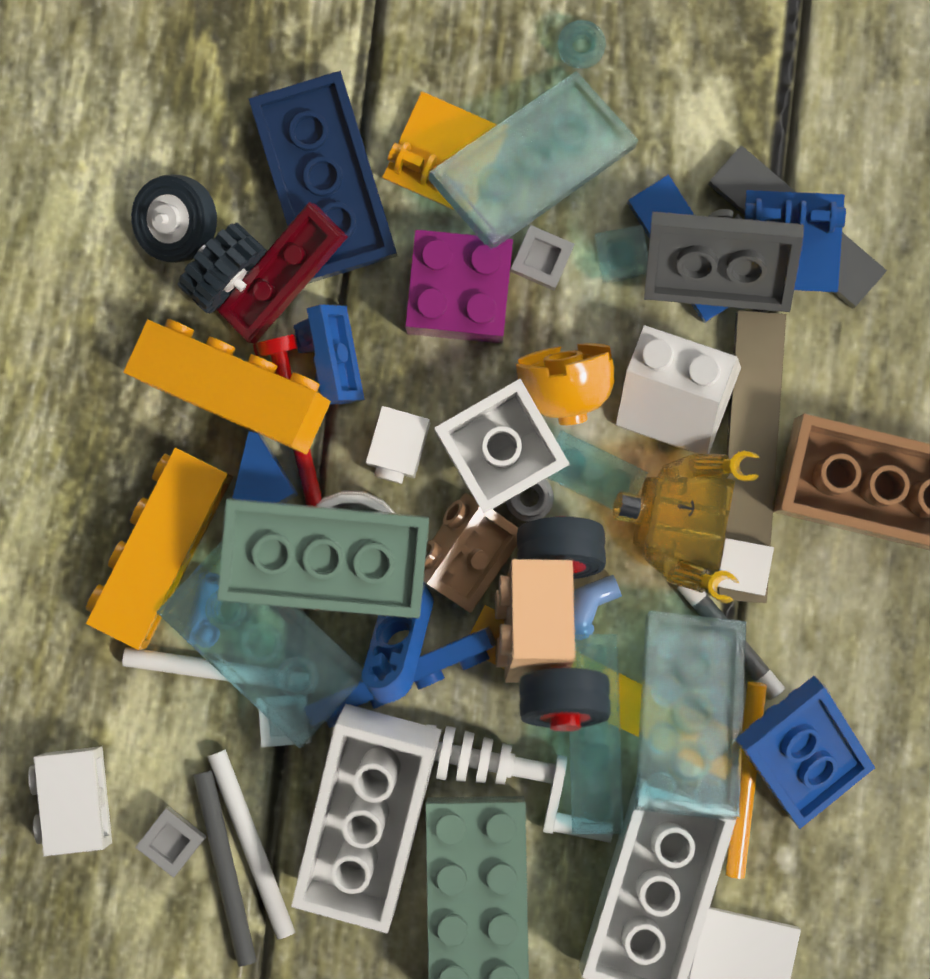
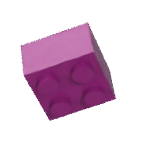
[405,229,513,344]

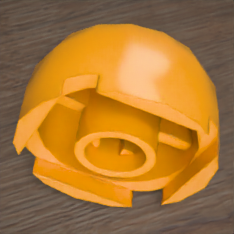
[515,343,614,426]

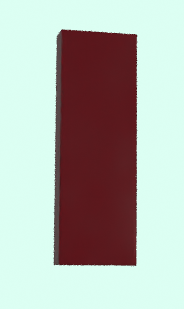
[217,202,348,344]

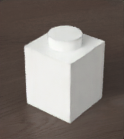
[366,406,430,484]

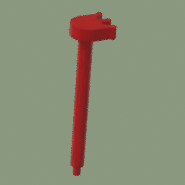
[252,334,322,506]

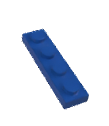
[304,626,496,728]

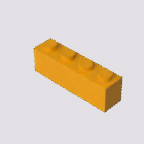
[123,319,331,455]
[86,448,234,650]

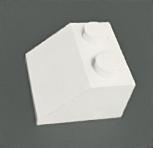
[616,325,741,458]
[434,379,570,514]

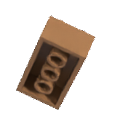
[773,414,930,550]

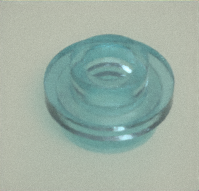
[558,20,606,69]

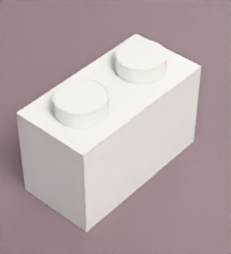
[28,746,112,856]

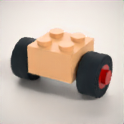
[495,516,611,731]

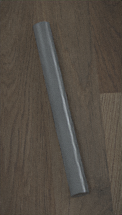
[193,770,257,967]

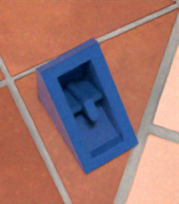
[232,431,299,503]

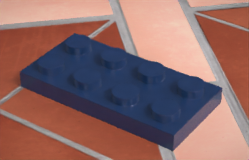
[248,70,398,284]

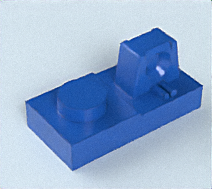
[293,304,365,404]

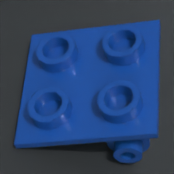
[744,190,846,293]

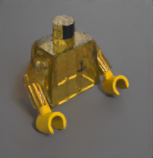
[613,451,759,604]

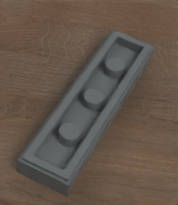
[708,145,887,309]

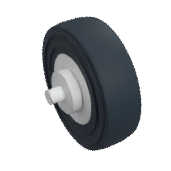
[131,175,217,263]

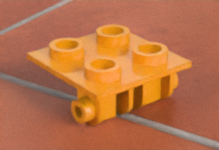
[382,91,509,217]

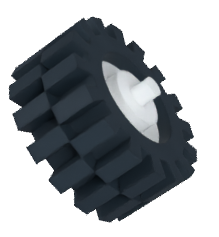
[177,223,267,314]

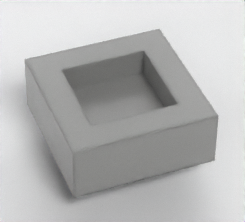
[511,225,574,291]
[135,806,207,878]

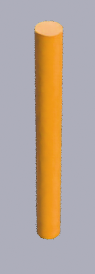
[725,682,767,879]

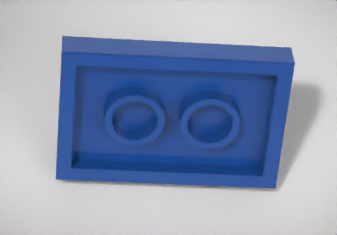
[735,675,875,829]

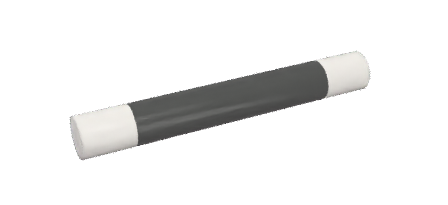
[677,581,785,700]

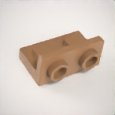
[423,493,518,613]

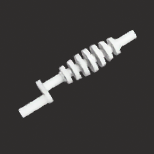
[426,724,614,843]

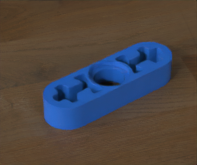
[362,581,434,703]

